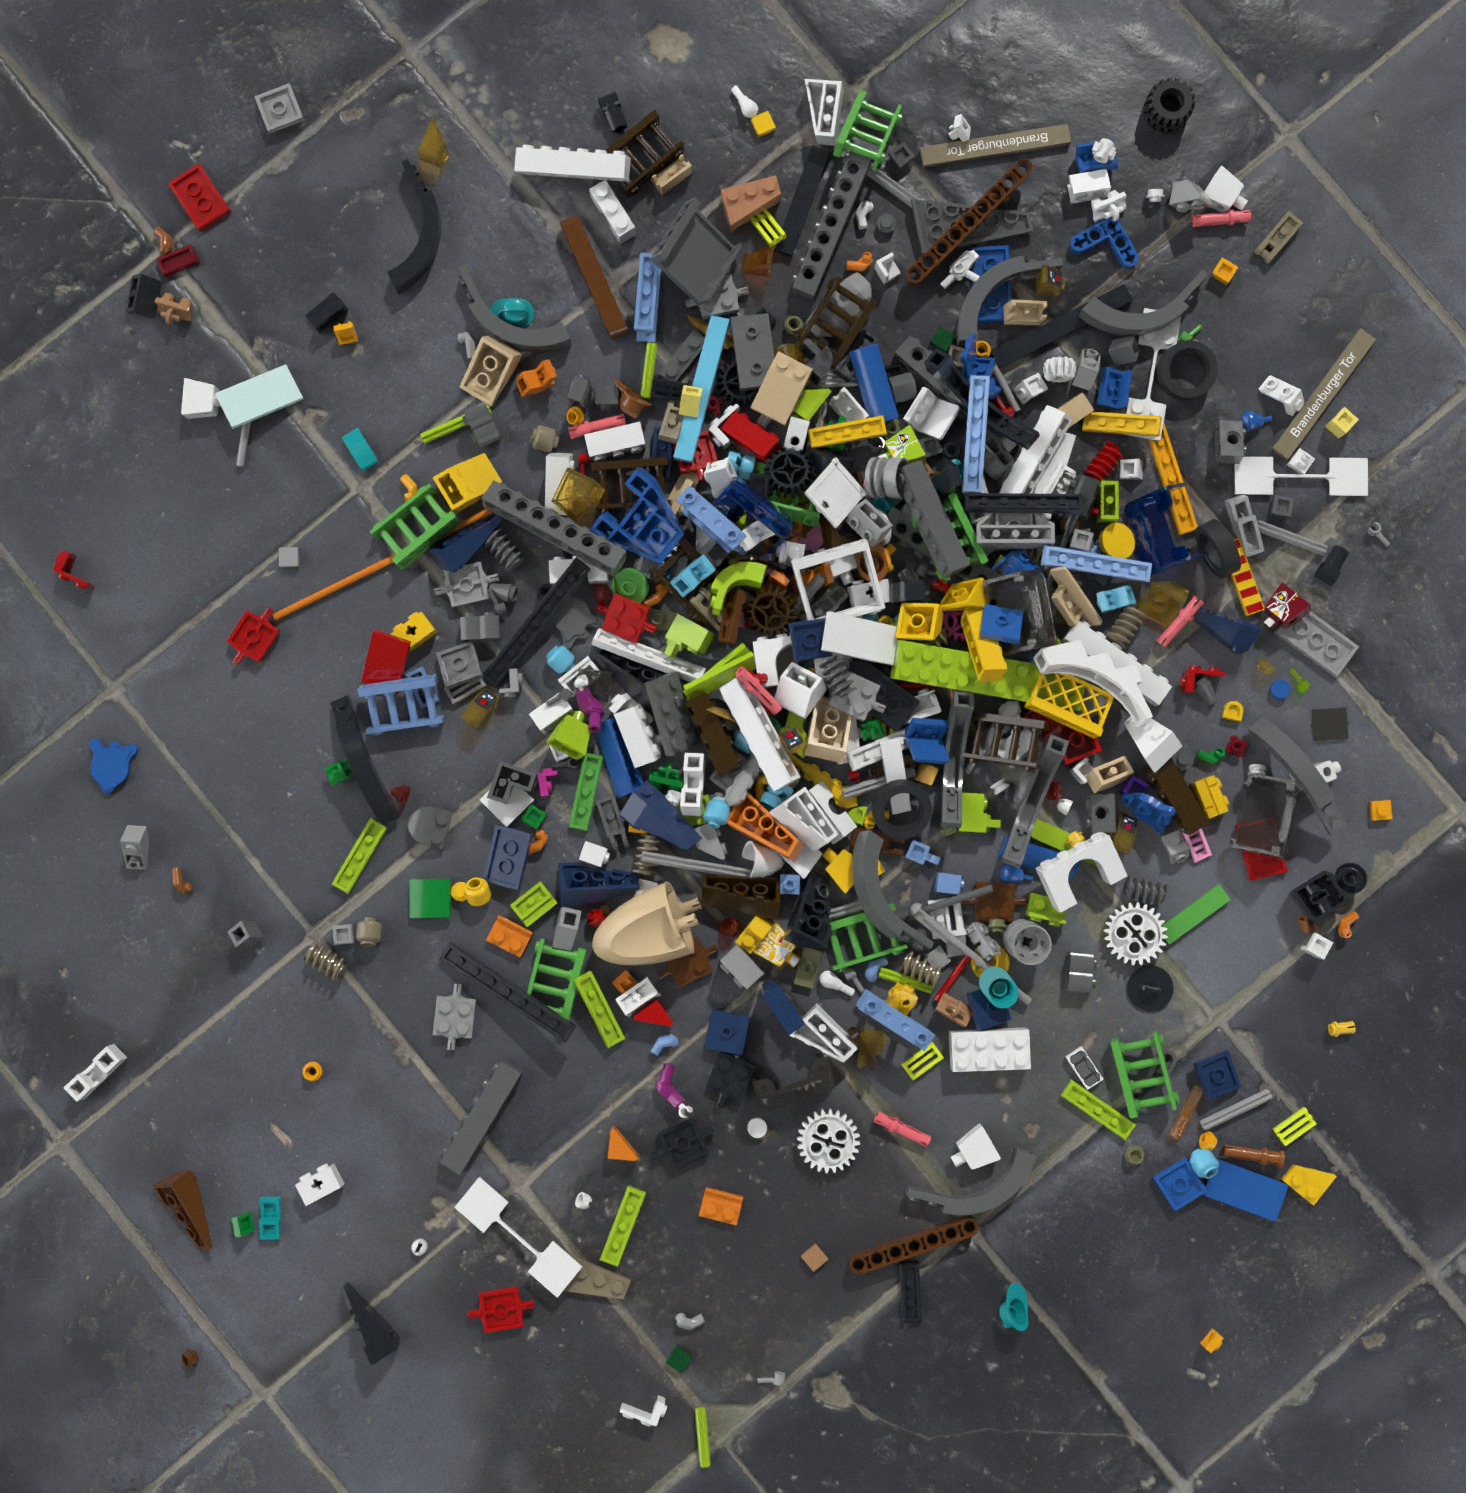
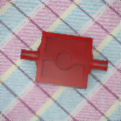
[673,431,717,482]
[596,593,658,643]
[226,607,280,665]
[468,1286,535,1333]

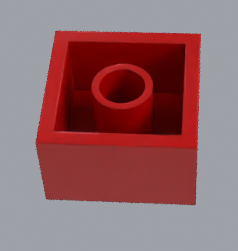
[1055,716,1102,766]

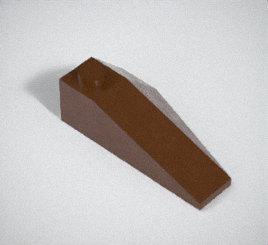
[152,1170,212,1250]

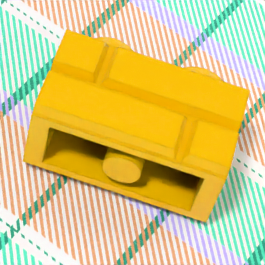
[1189,775,1229,819]

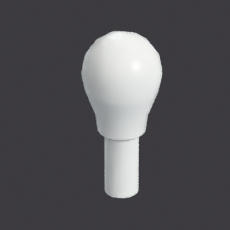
[731,85,758,118]
[819,971,855,996]

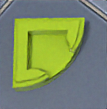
[847,807,868,826]

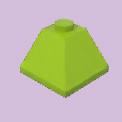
[790,388,832,421]

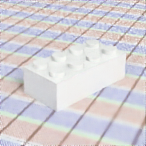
[948,1028,1031,1072]

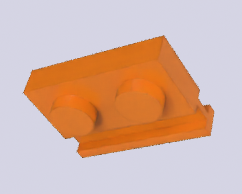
[486,915,534,958]
[699,1187,743,1225]

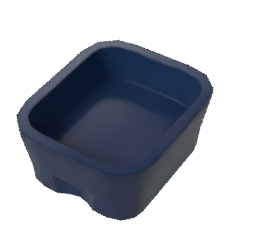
[717,492,748,524]

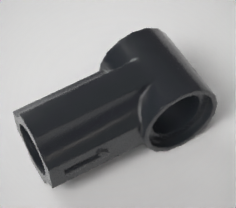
[598,92,628,133]
[1314,545,1349,586]

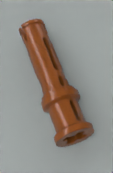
[1222,1144,1285,1168]

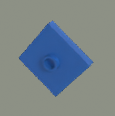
[979,604,1023,644]
[1153,1157,1208,1211]

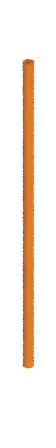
[272,509,494,621]

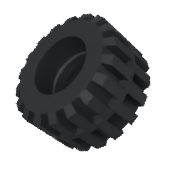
[1143,78,1196,133]

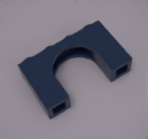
[760,978,805,1035]

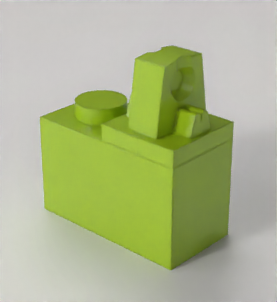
[664,614,715,659]
[957,793,1001,833]

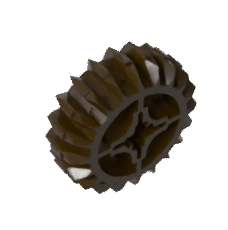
[746,584,798,637]

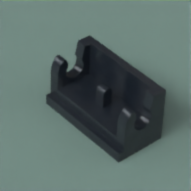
[651,375,692,401]

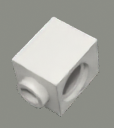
[579,841,610,867]

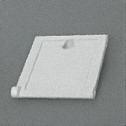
[804,458,867,528]

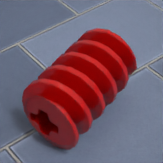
[1083,441,1123,482]

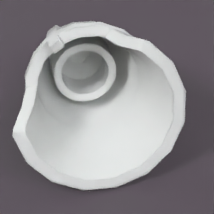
[742,841,784,878]

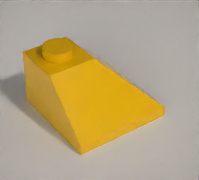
[939,577,993,611]
[895,603,944,640]

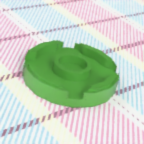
[611,568,649,603]

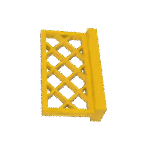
[1025,673,1114,739]

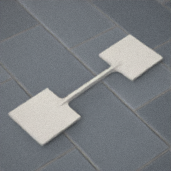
[1124,308,1181,441]
[1235,457,1368,496]
[454,1177,583,1298]

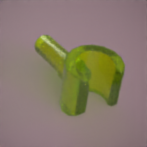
[1289,668,1310,694]

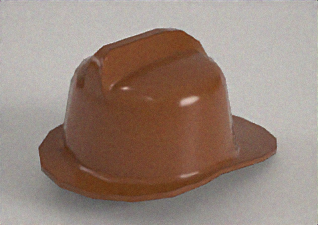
[614,379,652,418]
[854,538,888,582]

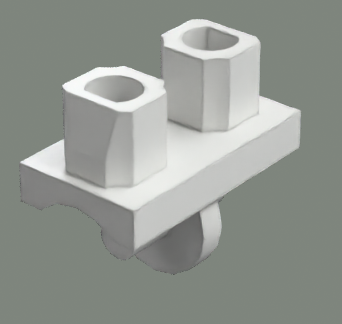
[1091,190,1127,222]

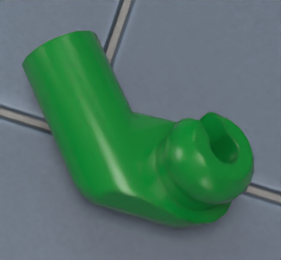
[1195,748,1225,765]

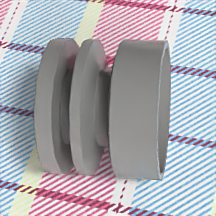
[865,457,909,499]
[1003,919,1052,965]

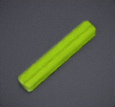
[641,343,657,399]
[878,967,933,994]
[695,1407,710,1468]

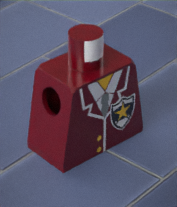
[1262,582,1311,630]

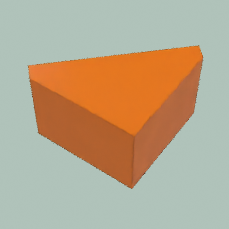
[608,1125,639,1161]

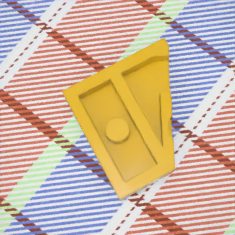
[1281,1164,1337,1205]

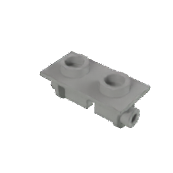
[966,922,1001,962]

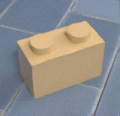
[1085,756,1134,794]

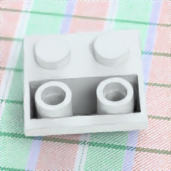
[774,662,827,719]

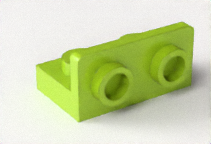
[1025,893,1067,927]

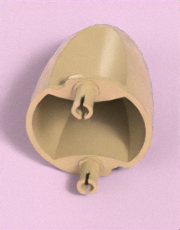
[592,882,702,966]

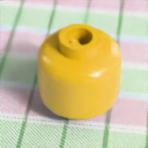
[464,878,491,906]

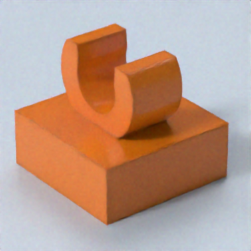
[612,970,638,994]

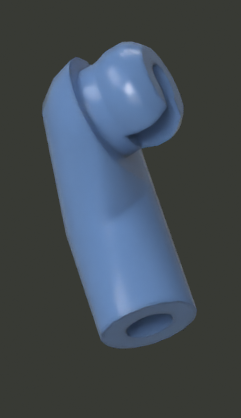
[651,1034,679,1056]

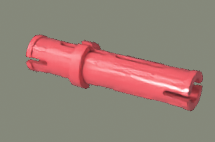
[1191,210,1251,227]
[568,414,626,439]
[1157,596,1204,647]
[735,666,782,715]
[873,1111,931,1147]

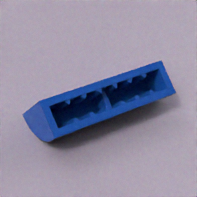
[849,343,899,422]
[596,718,643,798]
[998,836,1081,881]

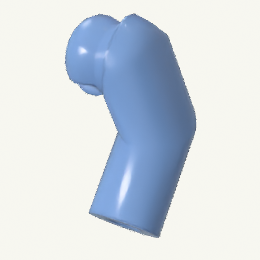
[865,956,888,982]

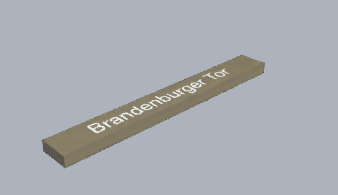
[920,124,1071,168]
[1271,328,1376,460]

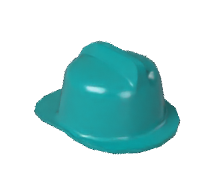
[489,298,534,328]
[979,966,1019,1009]
[999,1283,1028,1331]

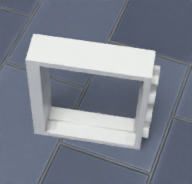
[791,539,885,620]

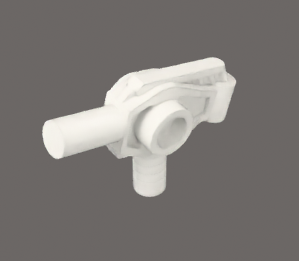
[940,250,980,289]

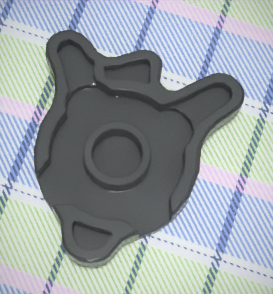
[553,596,604,649]

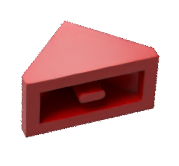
[634,999,673,1026]

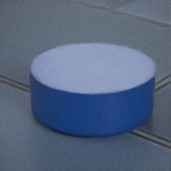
[1270,679,1291,699]

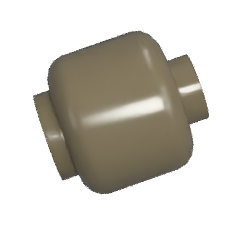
[530,425,559,453]
[356,917,382,947]

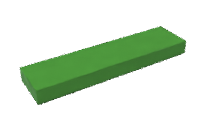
[569,753,604,831]
[1161,884,1231,945]

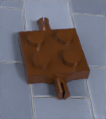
[961,882,1028,921]
[657,936,719,988]

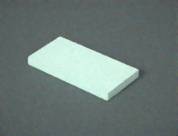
[215,364,303,429]

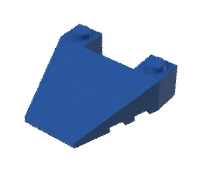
[590,467,685,564]

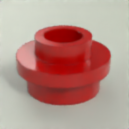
[587,909,605,927]

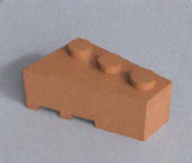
[721,176,781,233]

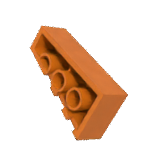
[726,792,804,862]

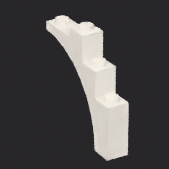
[1033,640,1153,727]

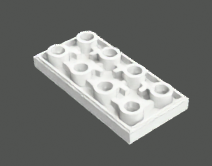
[821,611,897,666]

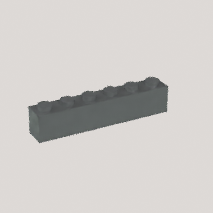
[896,460,970,578]
[440,1059,523,1175]

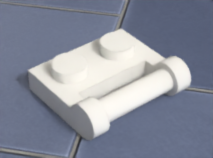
[927,898,967,939]

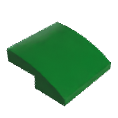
[409,879,451,918]

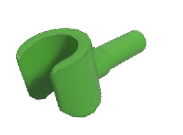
[1177,324,1202,342]

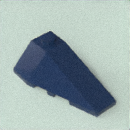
[428,513,503,572]
[1178,602,1262,654]
[620,781,702,851]
[558,862,640,907]

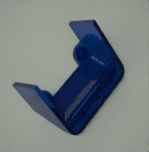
[711,477,793,554]
[1124,482,1209,574]

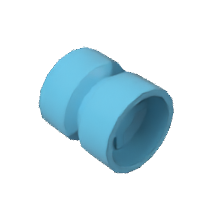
[728,451,756,481]
[759,785,794,811]

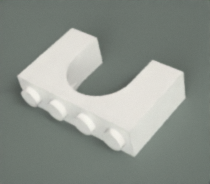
[753,634,834,688]
[1035,832,1127,913]

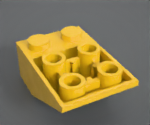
[433,453,503,514]

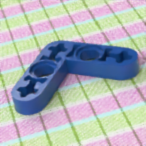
[1069,217,1139,269]

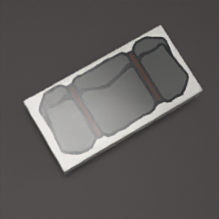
[1065,1046,1103,1090]

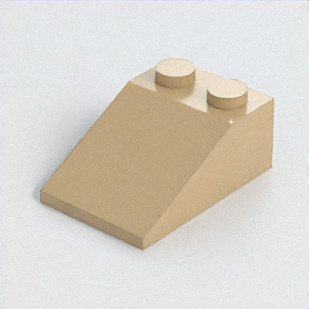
[460,335,522,406]
[751,351,813,426]
[804,696,852,763]

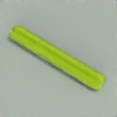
[420,405,492,444]

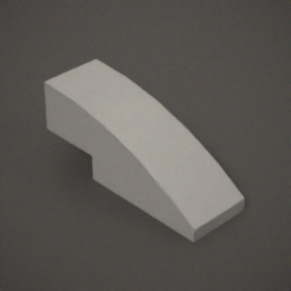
[1225,495,1264,557]

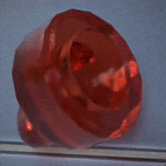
[593,584,612,604]
[1045,781,1063,800]
[390,784,411,804]
[720,917,740,938]

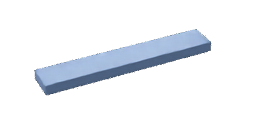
[962,375,990,493]
[1041,545,1152,582]

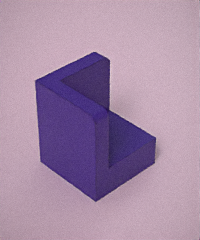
[1118,775,1149,795]

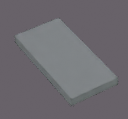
[1274,611,1359,678]

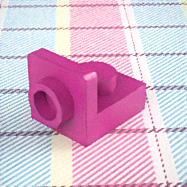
[538,768,558,797]

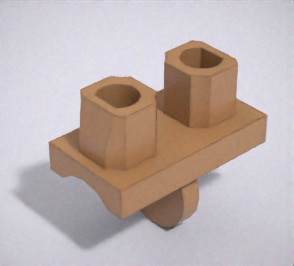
[155,292,193,325]
[935,993,972,1028]

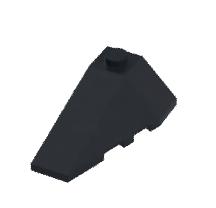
[930,458,962,501]
[592,648,668,710]
[783,867,832,949]
[341,1283,400,1366]

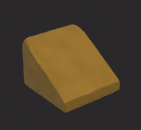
[913,762,939,787]

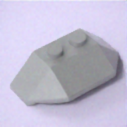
[804,272,871,338]
[976,513,1055,549]

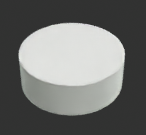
[748,1117,767,1138]

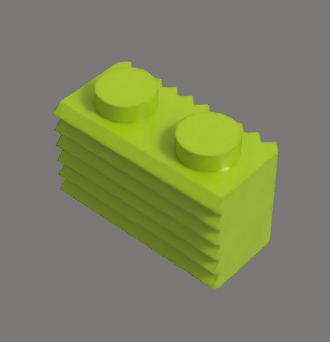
[1095,481,1119,523]

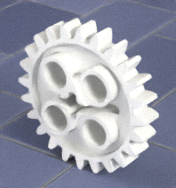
[1103,902,1168,965]
[797,1108,860,1173]

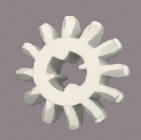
[1043,356,1076,383]

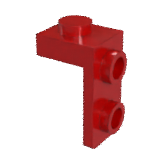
[52,550,94,590]
[1179,666,1226,694]

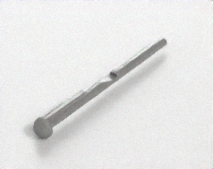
[910,903,1032,1005]

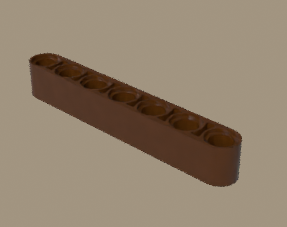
[560,215,629,340]
[849,1215,979,1275]

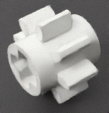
[1092,138,1116,163]

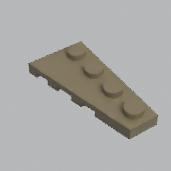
[544,1253,631,1299]

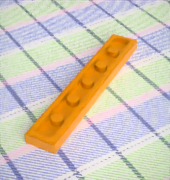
[1148,422,1198,536]

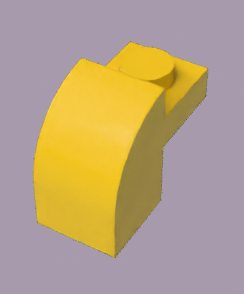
[735,916,774,954]

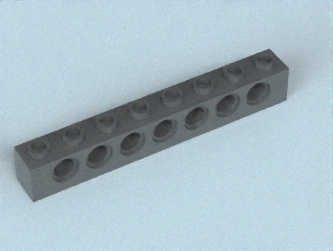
[791,151,872,301]
[893,336,1017,453]
[482,480,627,577]
[887,507,1015,608]

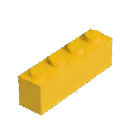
[960,608,1007,682]

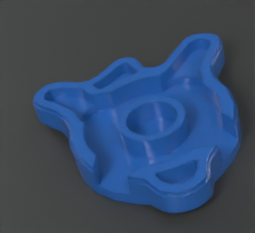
[89,739,139,793]
[1121,793,1176,834]

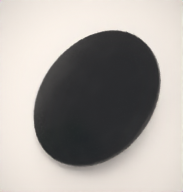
[1127,965,1174,1011]

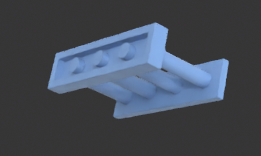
[634,253,661,343]
[676,486,749,562]
[358,674,445,736]
[855,989,935,1051]

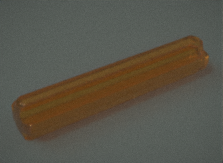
[1170,1085,1203,1140]

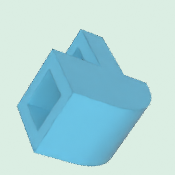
[670,554,716,597]
[1096,585,1136,613]

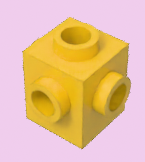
[885,982,918,1016]

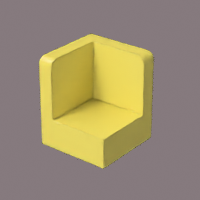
[679,385,702,417]
[1325,407,1359,439]

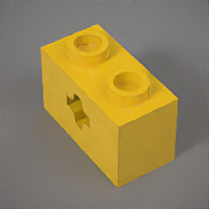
[391,612,437,653]

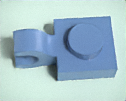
[905,840,941,865]

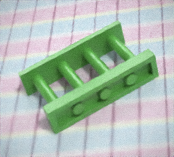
[833,89,903,171]
[745,462,820,527]
[369,484,461,570]
[910,492,988,584]
[830,903,908,973]
[527,938,587,1020]
[1110,1030,1180,1118]

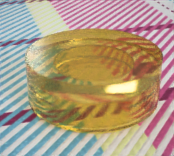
[1256,658,1276,676]

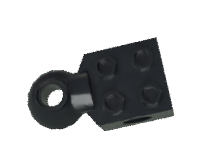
[1289,863,1367,926]

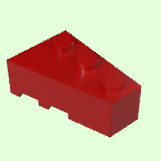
[721,411,784,467]

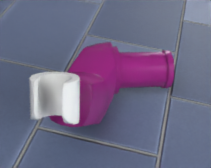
[574,675,604,733]
[655,1063,693,1118]

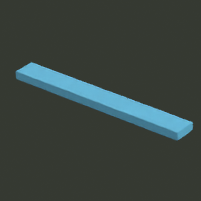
[673,315,730,463]

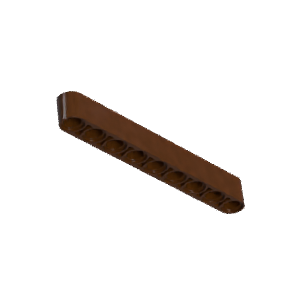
[905,159,1033,287]

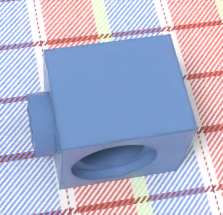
[934,872,964,895]
[780,874,800,894]

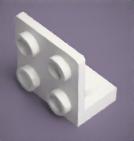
[903,387,961,440]

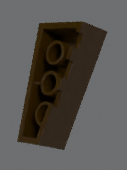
[685,692,742,778]
[1141,758,1210,835]
[701,875,780,920]

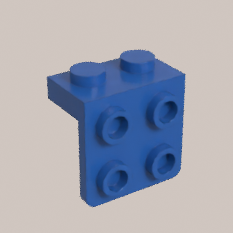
[960,333,995,383]
[904,718,949,764]

